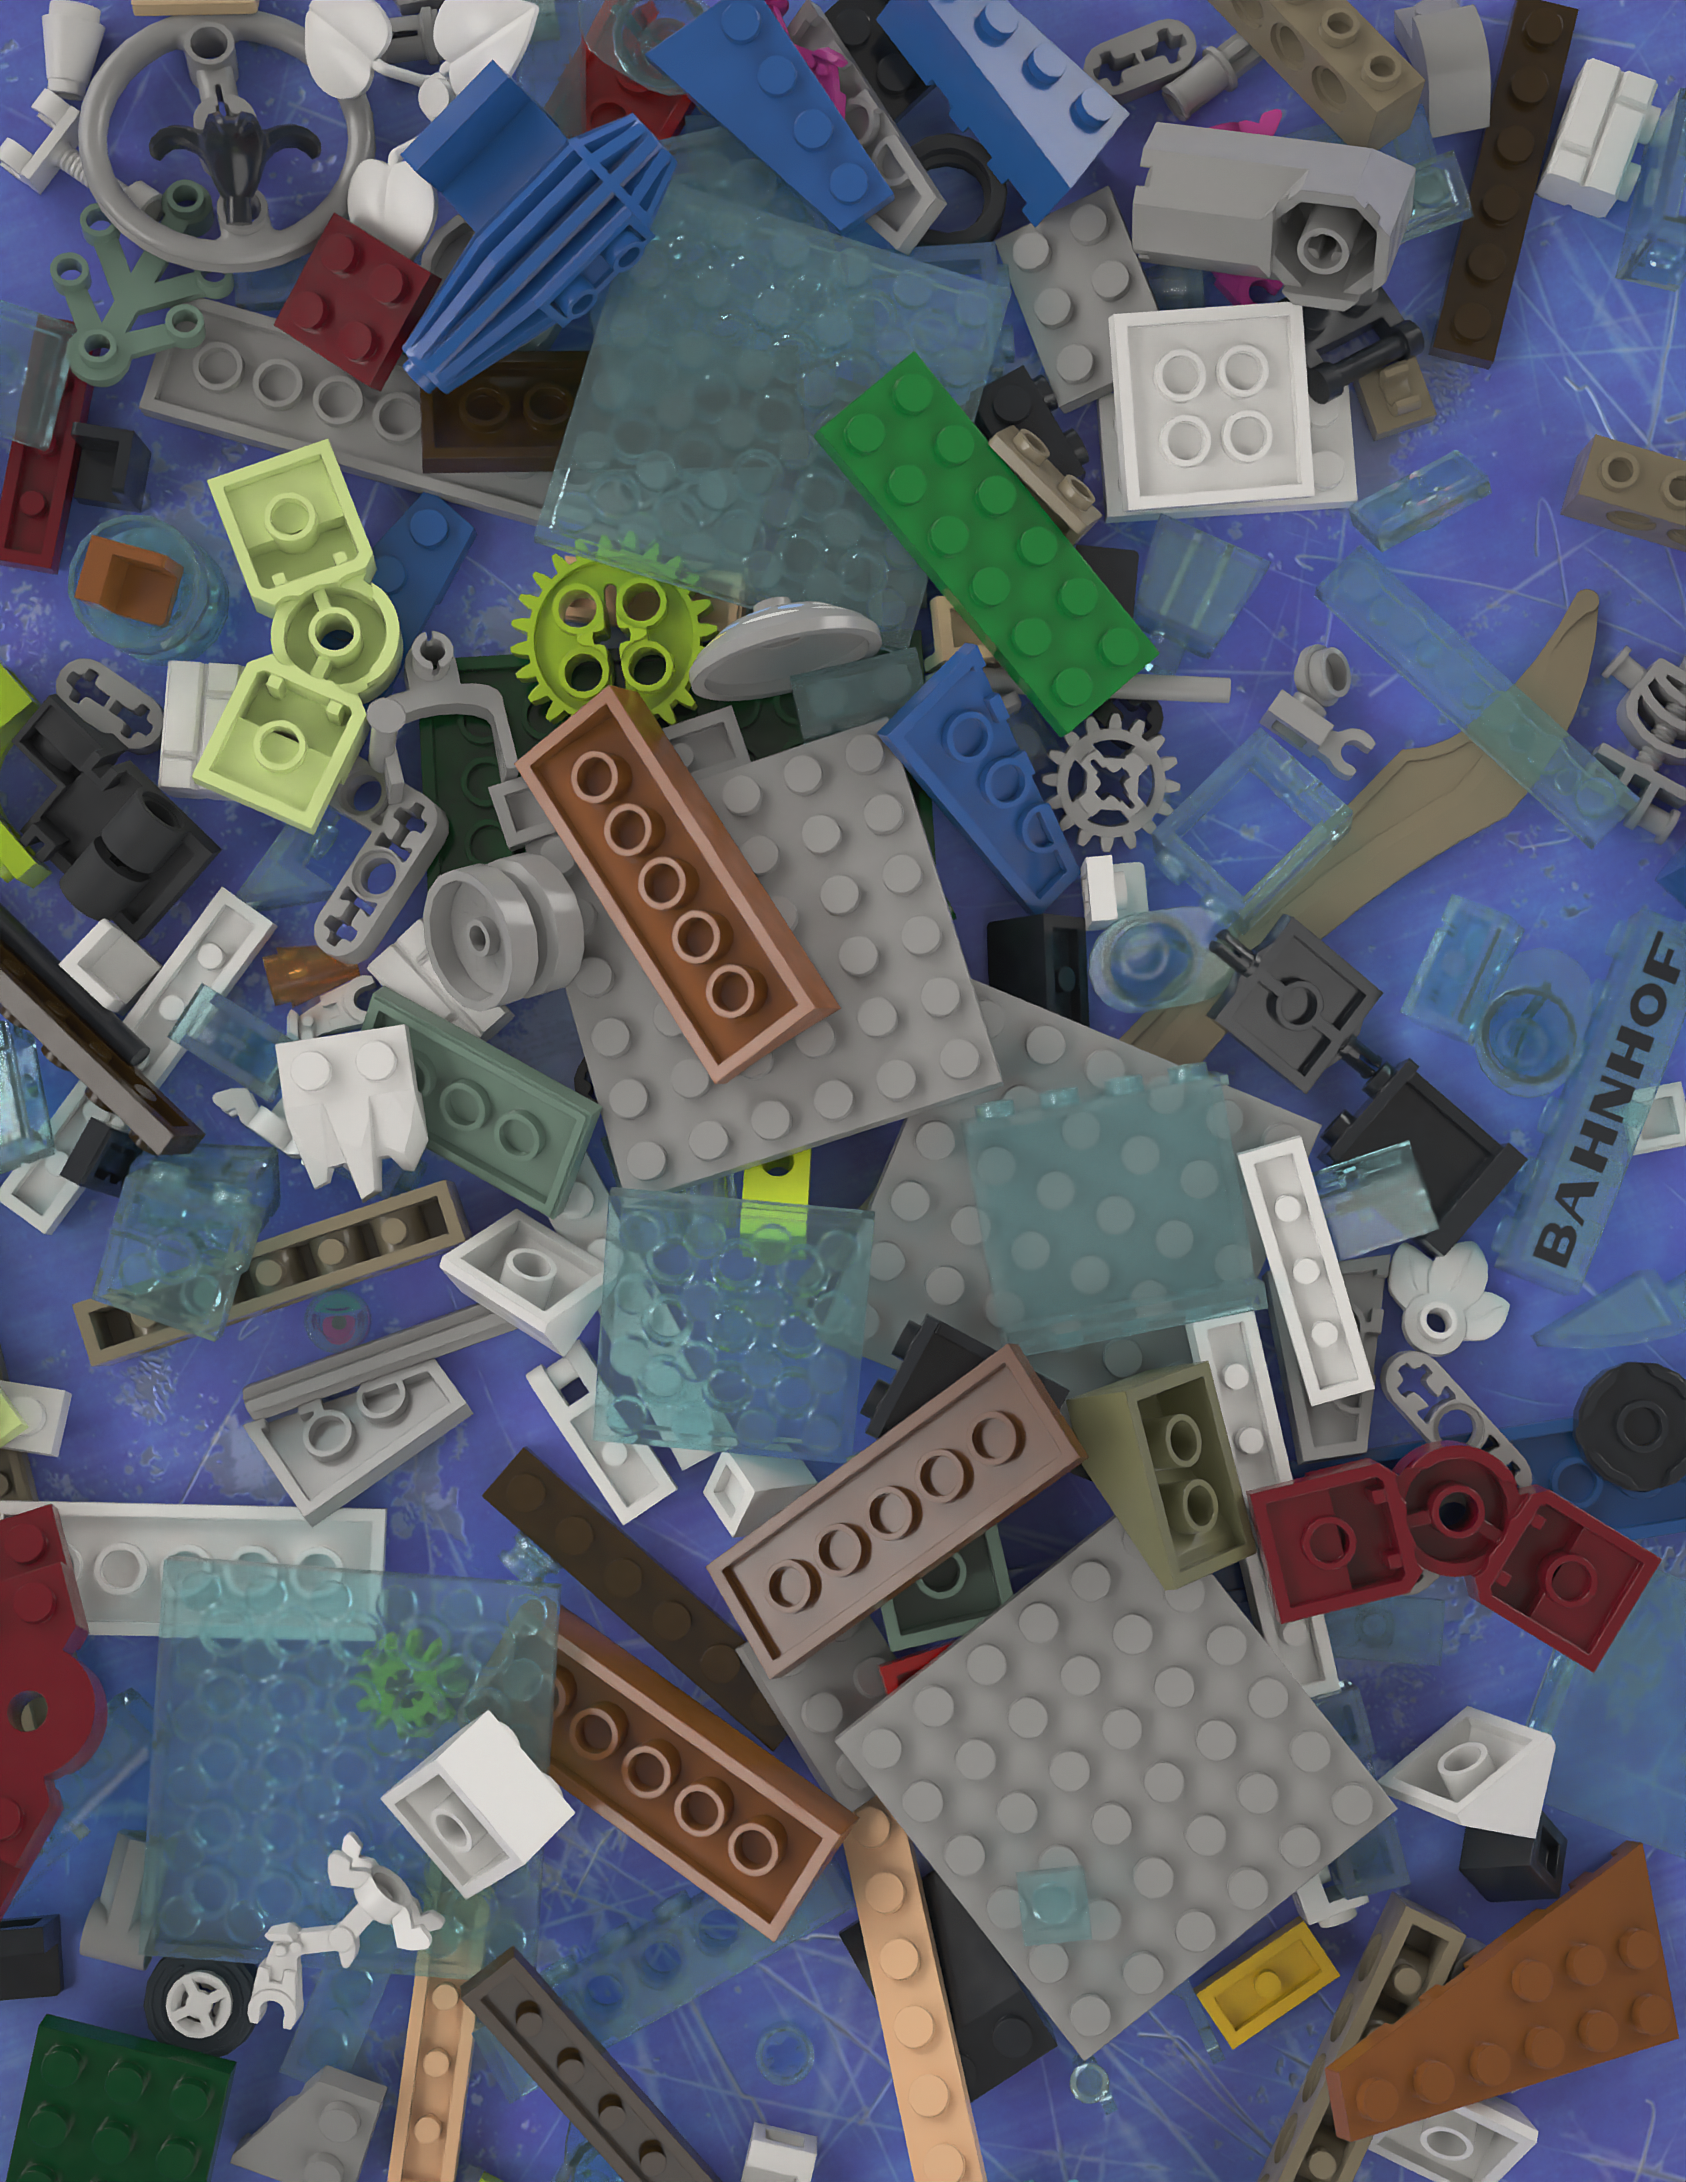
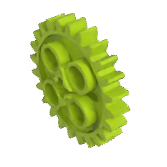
[510,535,719,726]

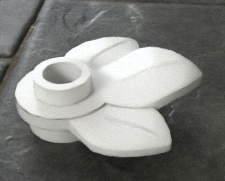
[1387,1241,1510,1357]

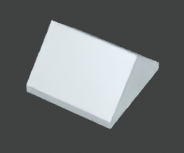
[439,1208,619,1357]
[1376,1706,1556,1839]
[1368,2097,1539,2182]

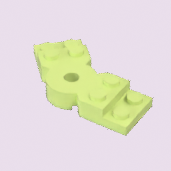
[192,439,403,835]

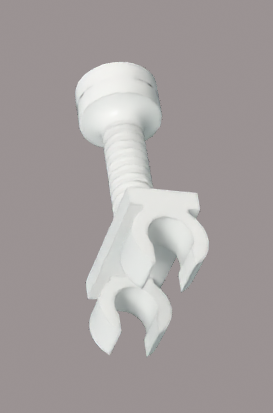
[0,88,163,222]

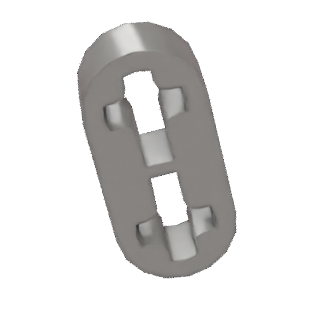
[1083,19,1197,105]
[56,658,164,755]

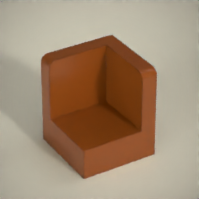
[74,535,184,628]

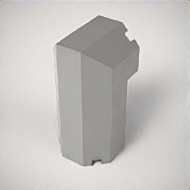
[1132,122,1416,311]

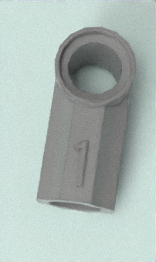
[79,1829,176,1971]

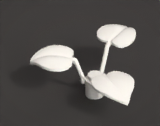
[305,0,539,261]

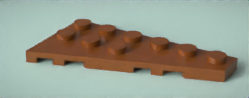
[1324,1840,1679,2142]

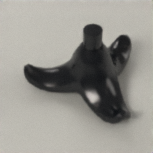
[149,111,321,226]

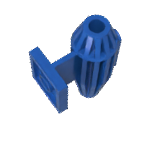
[400,60,679,394]

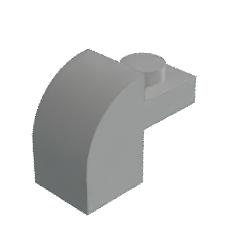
[1394,0,1491,139]

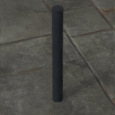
[0,903,150,1067]

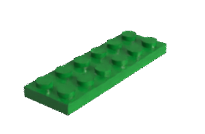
[813,351,1160,738]

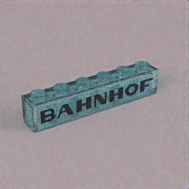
[1491,908,1686,1296]

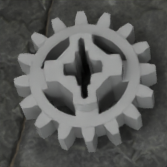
[1041,713,1181,852]

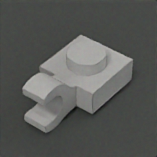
[1259,689,1376,781]

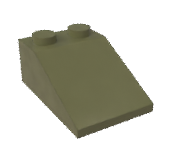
[1066,1360,1258,1591]

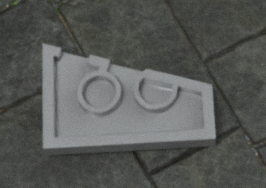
[1261,1254,1391,1465]
[242,1358,474,1528]

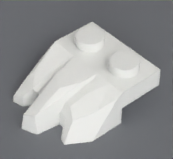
[275,1024,429,1203]

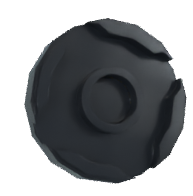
[1573,1362,1686,1491]

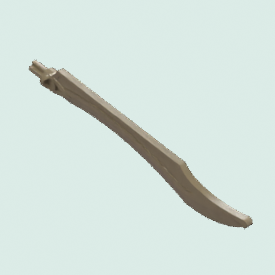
[1119,589,1599,1072]

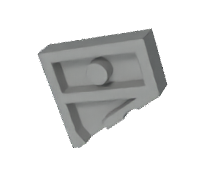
[230,2065,388,2182]

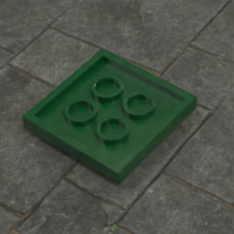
[6,2014,237,2182]

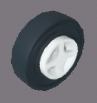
[143,1938,258,2057]

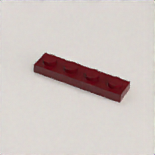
[0,315,101,575]

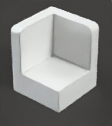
[59,918,163,1016]
[703,1439,818,1538]
[741,2122,817,2182]

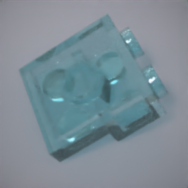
[91,1161,266,1342]

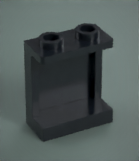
[1317,1058,1528,1258]
[860,1313,1070,1439]

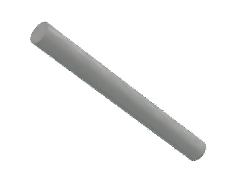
[983,667,1231,703]

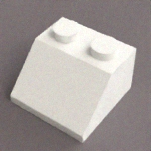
[380,1710,575,1900]

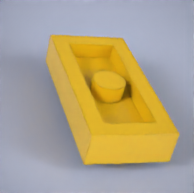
[1193,1915,1341,2050]

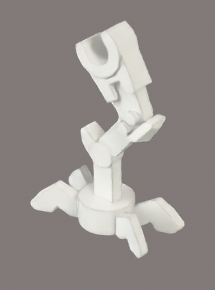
[212,975,377,1165]
[247,1832,446,2030]

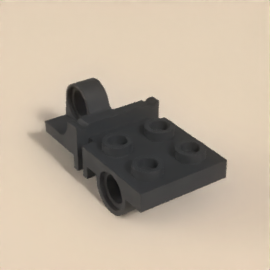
[11,694,222,942]

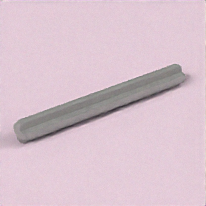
[243,1303,518,1420]

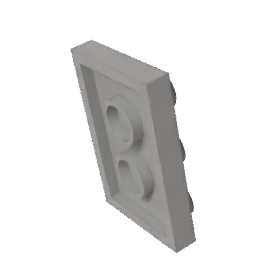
[994,185,1160,414]
[735,1615,896,1812]

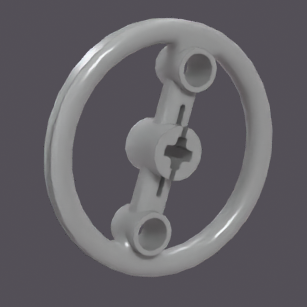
[78,10,376,273]

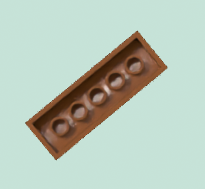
[514,685,841,1084]
[459,1594,860,1942]

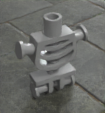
[1570,645,1686,845]

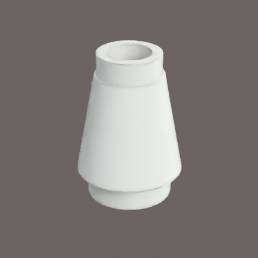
[42,0,105,101]

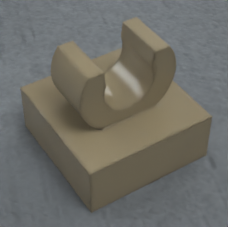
[1353,356,1437,441]

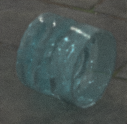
[68,515,229,666]

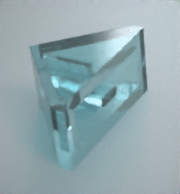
[167,983,295,1103]

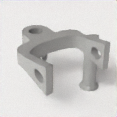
[367,631,519,805]

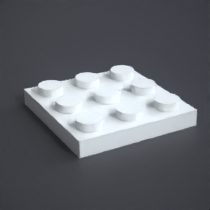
[1108,302,1315,512]

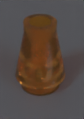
[262,941,361,1009]

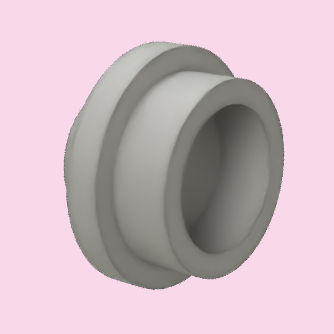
[1294,644,1351,708]

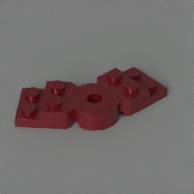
[1246,1440,1662,1673]
[0,1504,108,1921]

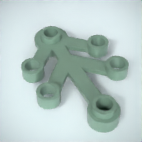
[50,179,235,387]

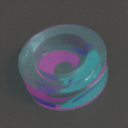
[304,1289,372,1353]

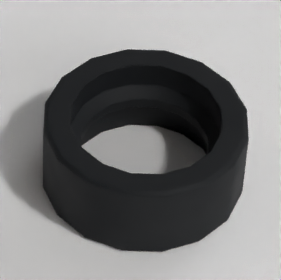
[911,133,1008,265]

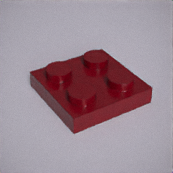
[273,213,442,392]

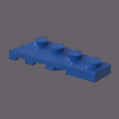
[645,0,895,236]
[320,492,477,756]
[876,642,1081,915]

